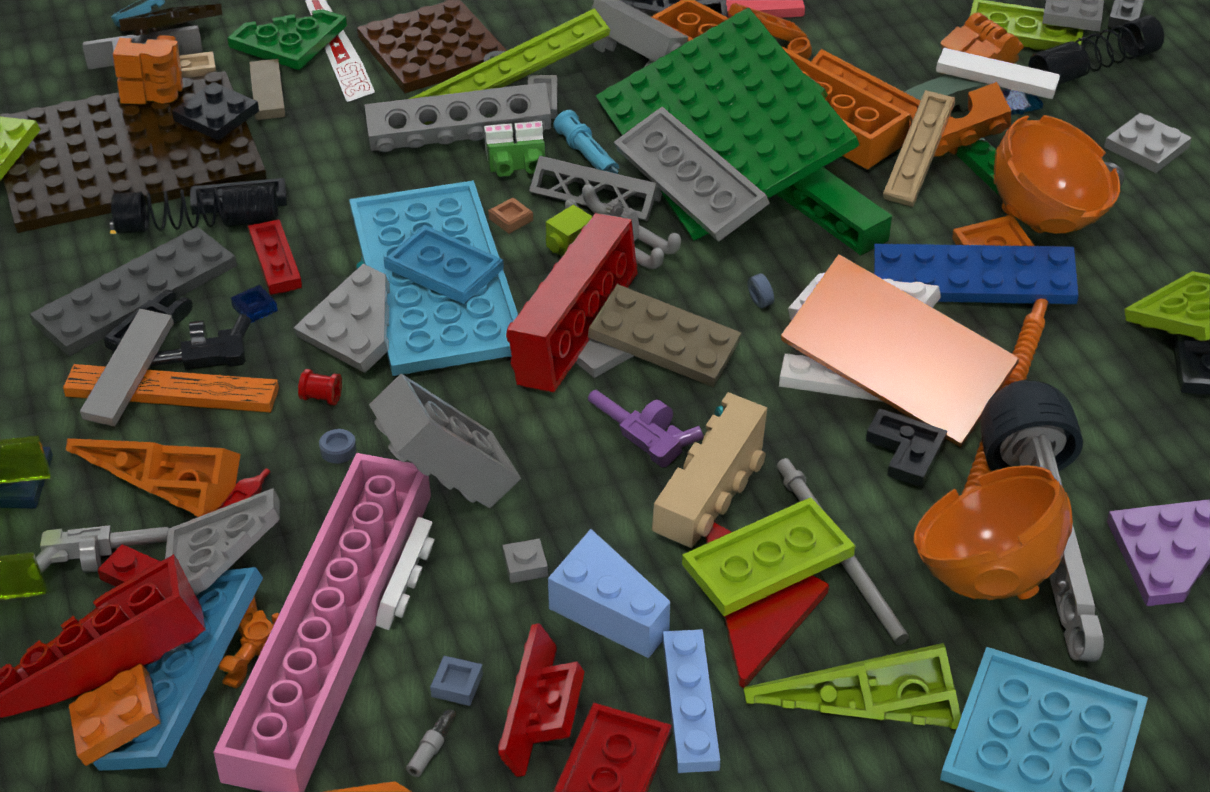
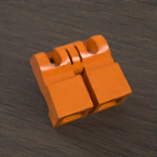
[940,12,1024,64]
[113,35,183,104]

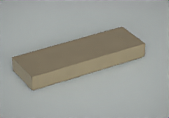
[249,59,286,120]

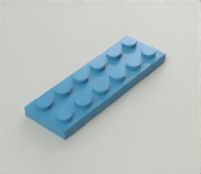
[93,567,263,771]

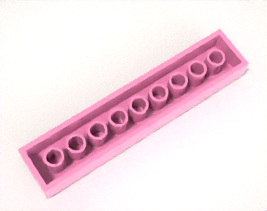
[213,453,431,792]

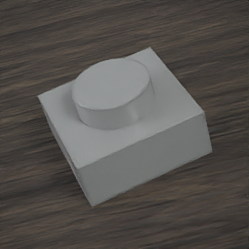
[502,538,548,583]

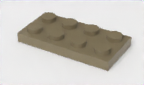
[588,284,741,387]

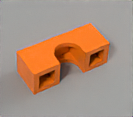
[910,82,1011,156]

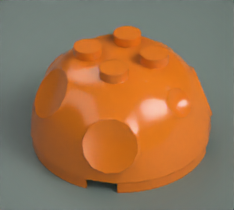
[994,115,1120,234]
[914,465,1073,600]

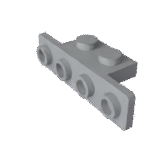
[82,25,203,69]

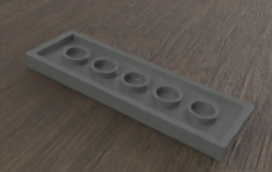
[30,227,237,356]

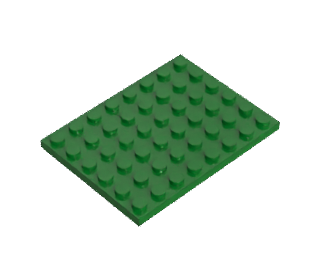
[596,7,860,241]

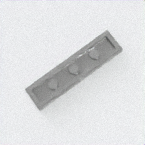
[80,309,174,426]

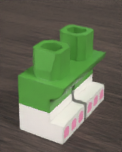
[484,121,545,177]

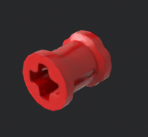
[298,369,342,405]

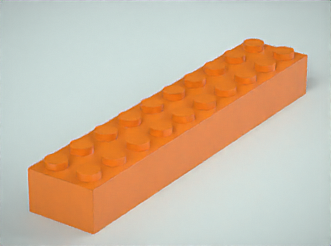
[651,0,910,170]

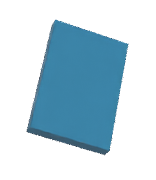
[384,225,504,304]

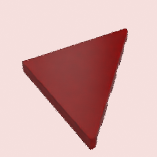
[705,523,829,688]

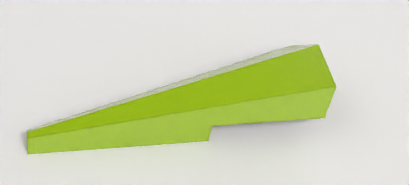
[744,643,961,729]

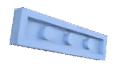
[663,629,720,773]

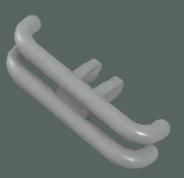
[565,184,681,269]

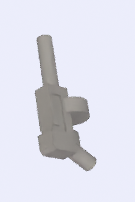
[28,525,169,576]

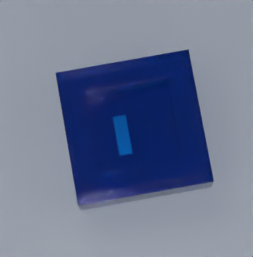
[231,285,278,323]

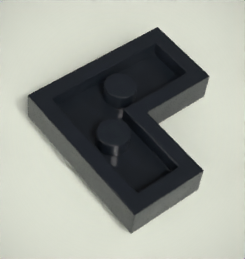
[866,408,948,487]

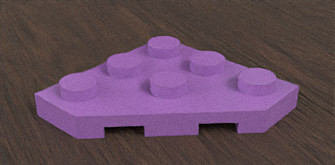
[1107,499,1210,606]

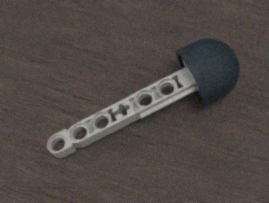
[981,380,1104,662]

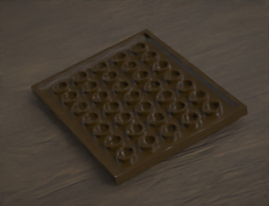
[0,71,267,233]

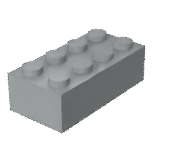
[369,374,521,508]

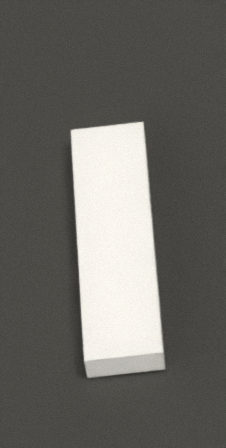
[936,48,1060,99]

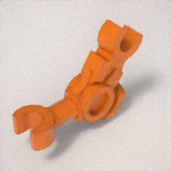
[219,597,279,688]

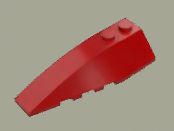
[0,554,206,718]

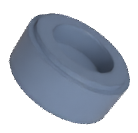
[747,273,774,308]
[319,429,356,463]

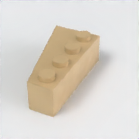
[652,392,767,548]

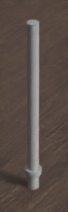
[777,458,909,645]

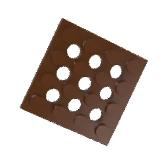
[357,0,507,93]

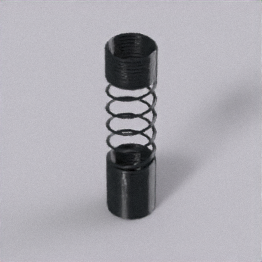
[1028,15,1164,85]
[111,183,278,234]

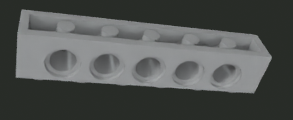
[365,82,551,152]

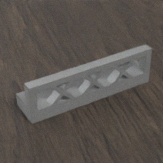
[529,156,662,221]

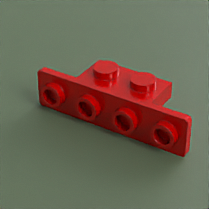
[498,623,585,777]

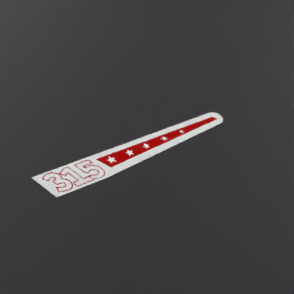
[305,0,375,102]

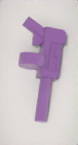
[588,390,704,467]

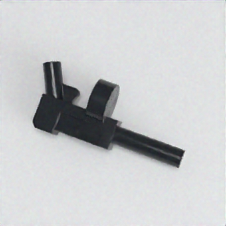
[149,314,251,370]

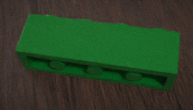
[777,167,892,256]

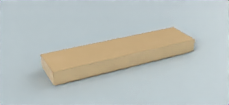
[883,90,955,207]

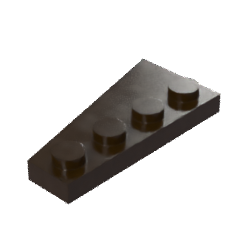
[119,3,223,36]

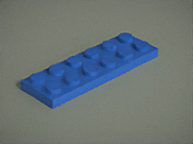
[874,244,1078,304]

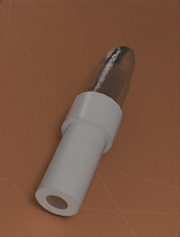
[406,709,456,777]

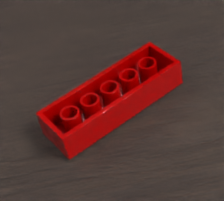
[506,213,638,392]

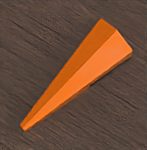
[66,438,241,517]

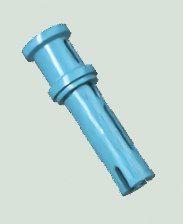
[553,110,619,174]

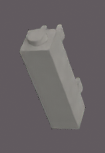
[592,0,688,67]

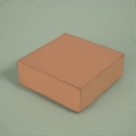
[488,198,533,234]

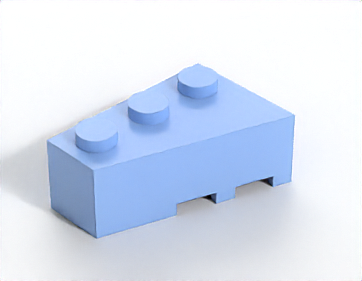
[548,529,670,658]

